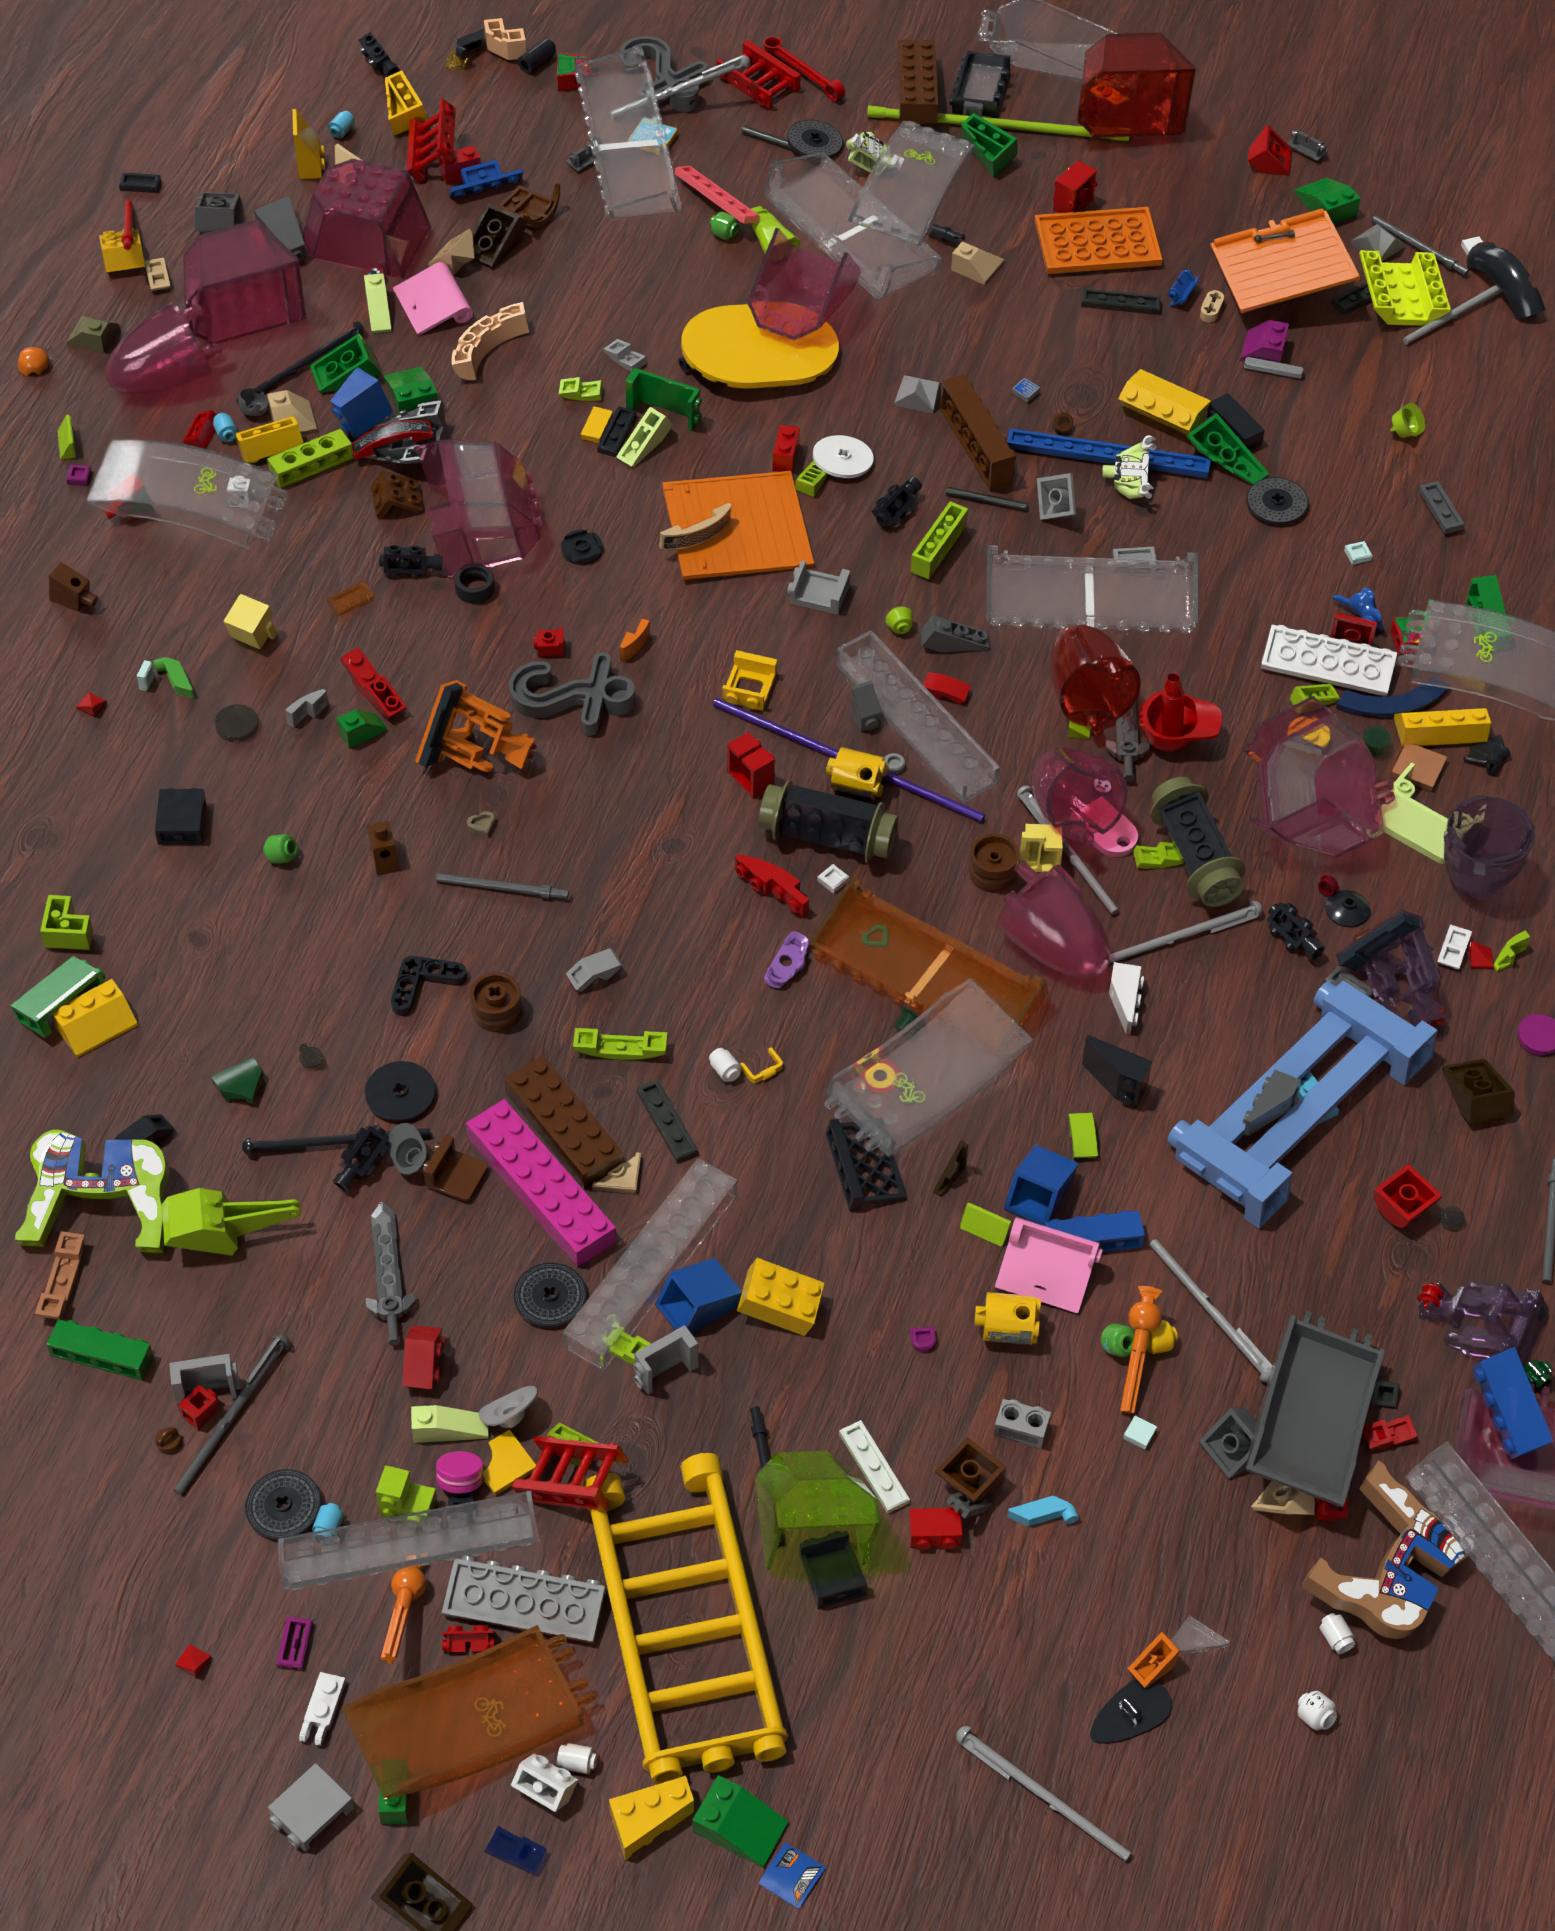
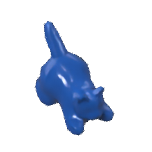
[1332,588,1384,632]

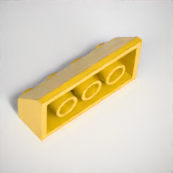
[1118,369,1211,435]
[1394,708,1491,747]

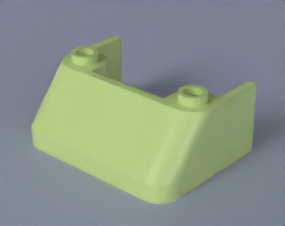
[1376,762,1487,864]

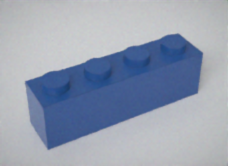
[1044,1210,1145,1252]

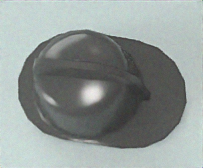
[387,1123,430,1175]

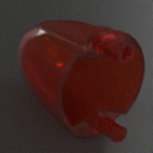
[1050,624,1141,737]

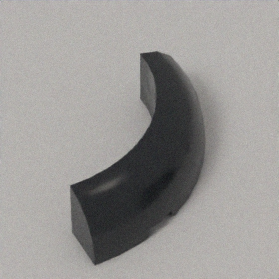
[1467,242,1546,319]

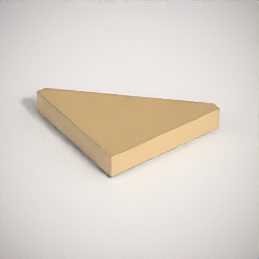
[592,1153,641,1194]

